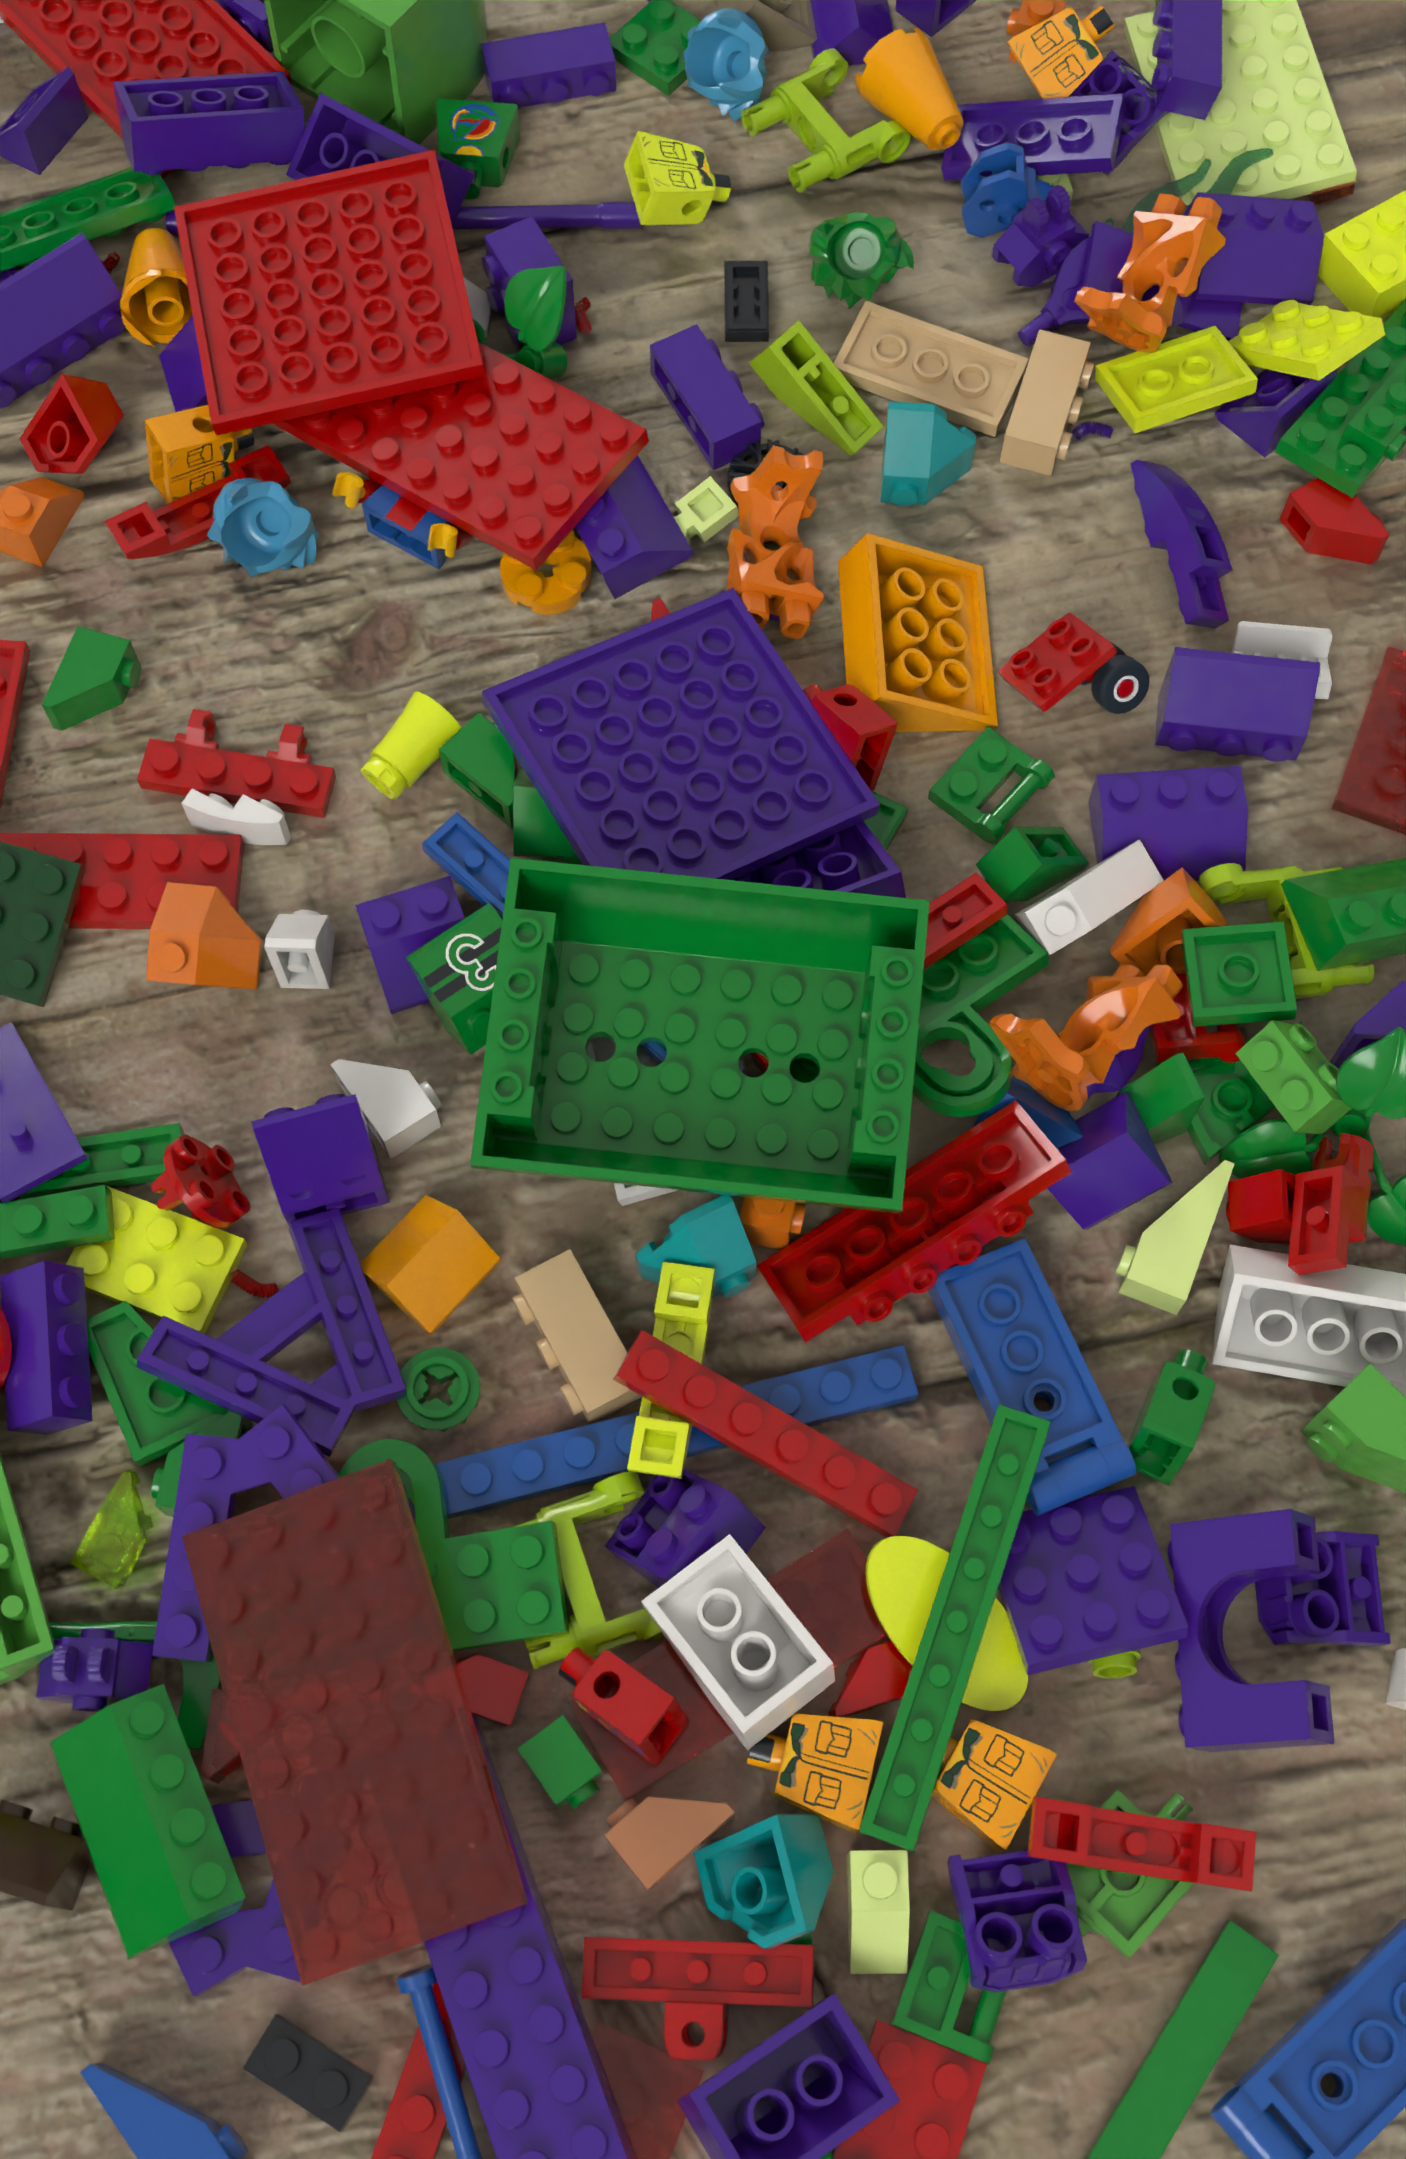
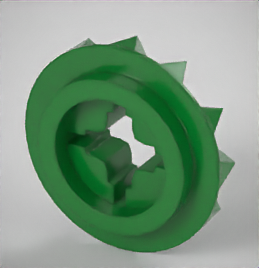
[397,1348,481,1432]

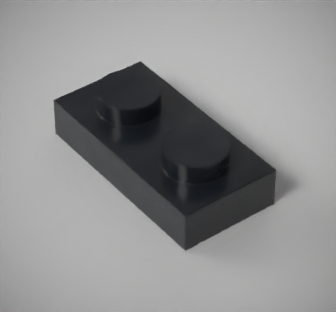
[243,2014,374,2132]

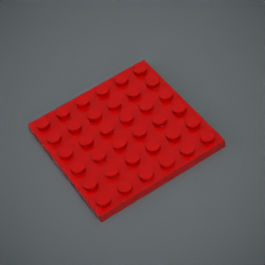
[174,149,486,436]

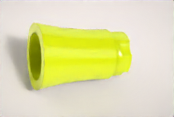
[360,691,462,800]

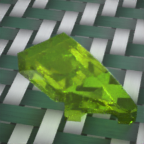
[70,1469,154,1589]

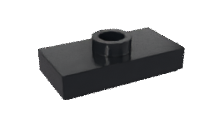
[724,261,769,342]

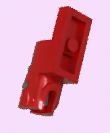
[1288,1133,1374,1275]

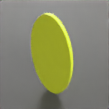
[865,1536,1028,1711]

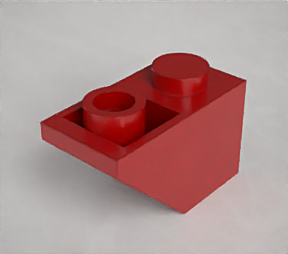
[1279,478,1390,565]

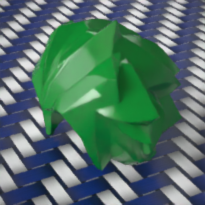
[808,212,914,309]

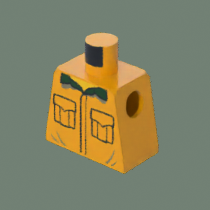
[1006,5,1115,99]
[145,405,254,504]
[747,1714,883,1834]
[932,1719,1057,1854]

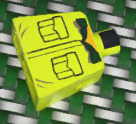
[624,131,731,225]

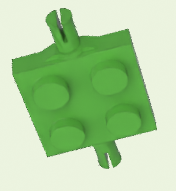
[1066,1789,1193,1959]

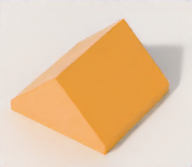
[360,1195,501,1336]

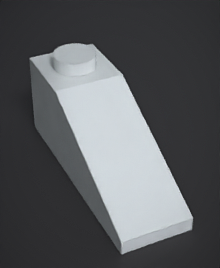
[1014,839,1164,955]

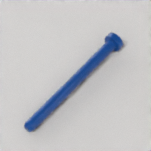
[396,1964,482,2159]

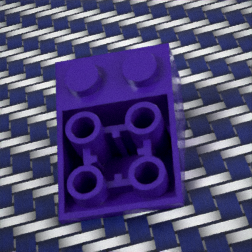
[251,1094,389,1225]

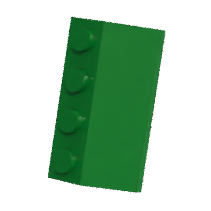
[1281,858,1406,971]
[50,1684,246,1960]

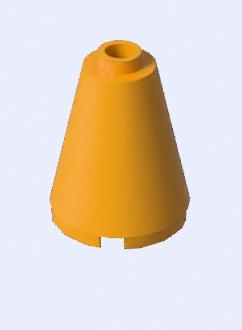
[855,27,964,150]
[120,228,192,347]

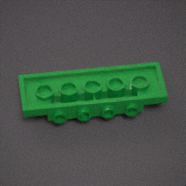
[1275,299,1406,498]

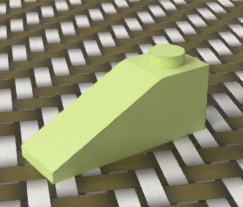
[1115,1160,1235,1315]

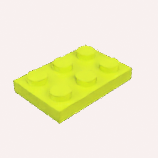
[1228,300,1385,381]
[1095,326,1258,433]
[66,1186,248,1334]

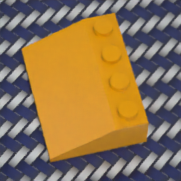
[838,533,998,732]

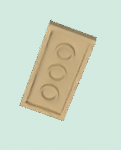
[834,300,1029,437]

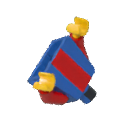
[332,472,473,569]

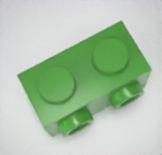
[1235,1020,1352,1134]

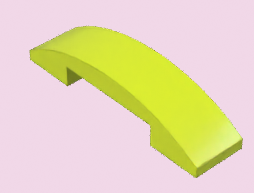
[627,1262,715,1479]

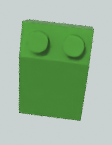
[1301,1363,1406,1493]

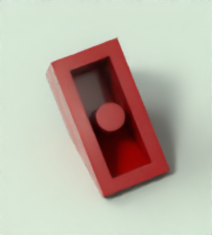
[1226,1169,1296,1244]

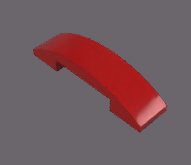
[105,445,291,559]
[1027,1797,1256,1891]

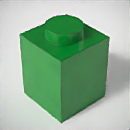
[517,1715,604,1810]

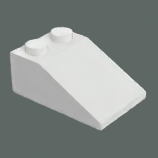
[641,1534,835,1750]

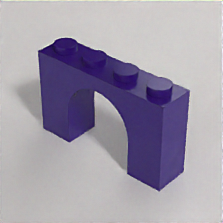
[1167,1509,1335,1752]

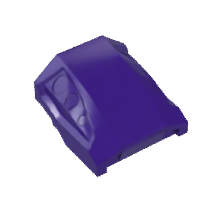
[1069,50,1171,175]
[1255,1531,1391,1646]
[947,1850,1087,1992]

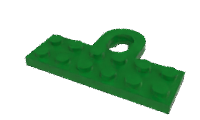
[751,914,1049,1117]
[237,1439,569,1685]

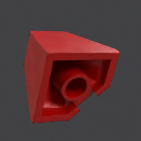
[19,374,124,474]

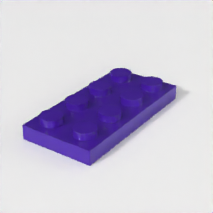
[941,93,1126,181]

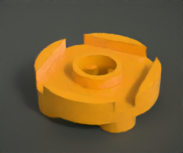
[500,530,592,615]

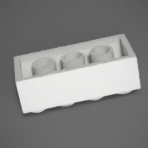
[1212,1245,1406,1397]

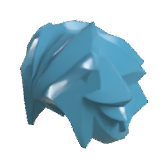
[682,8,769,122]
[207,478,320,578]

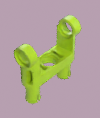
[741,48,911,193]
[1199,863,1374,999]
[513,1471,665,1670]

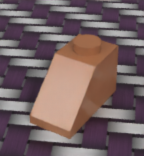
[604,1797,735,1892]

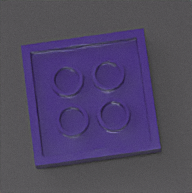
[998,1486,1189,1675]

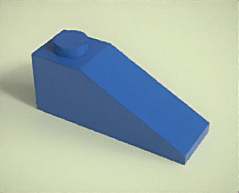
[80,2063,248,2159]

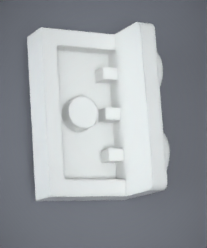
[1231,621,1333,699]

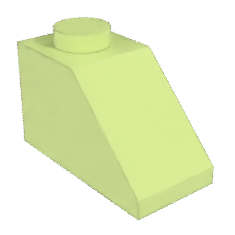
[846,1850,910,1974]

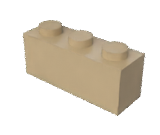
[1000,329,1095,476]
[512,1249,642,1424]

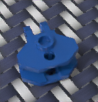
[961,142,1055,238]

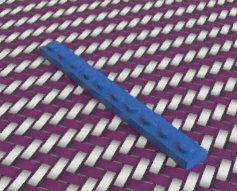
[394,1345,918,1530]

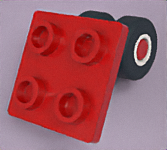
[998,613,1149,714]

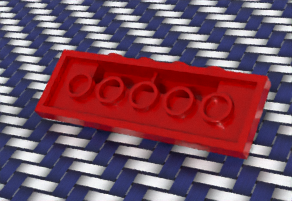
[757,1100,1072,1343]

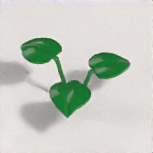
[473,266,567,379]
[1219,1027,1406,1246]

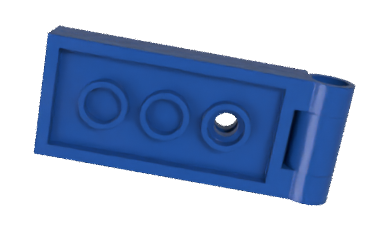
[928,1238,1136,1516]
[1210,1918,1406,2159]

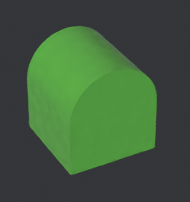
[264,0,488,145]

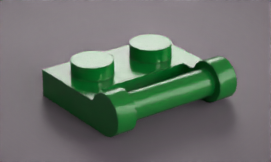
[928,727,1055,844]
[891,1910,1007,2065]

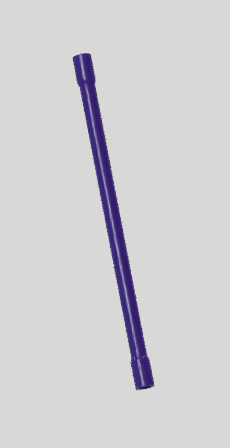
[165,202,641,236]

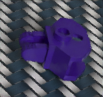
[992,185,1089,287]
[36,1628,157,1712]

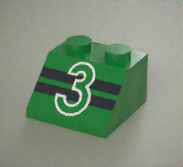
[406,903,502,1055]

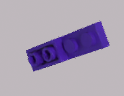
[1131,460,1233,628]

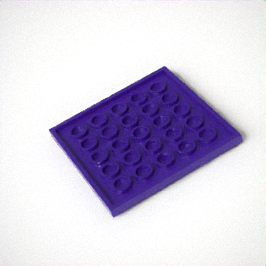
[482,588,880,880]

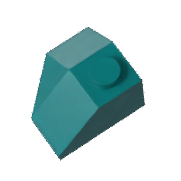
[880,402,976,506]
[635,1195,757,1298]
[694,1814,834,1949]

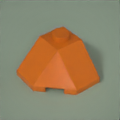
[0,477,85,567]
[1110,867,1229,977]
[146,882,262,989]

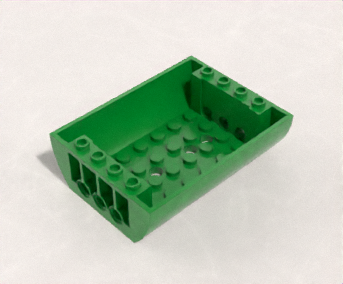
[470,858,930,1213]

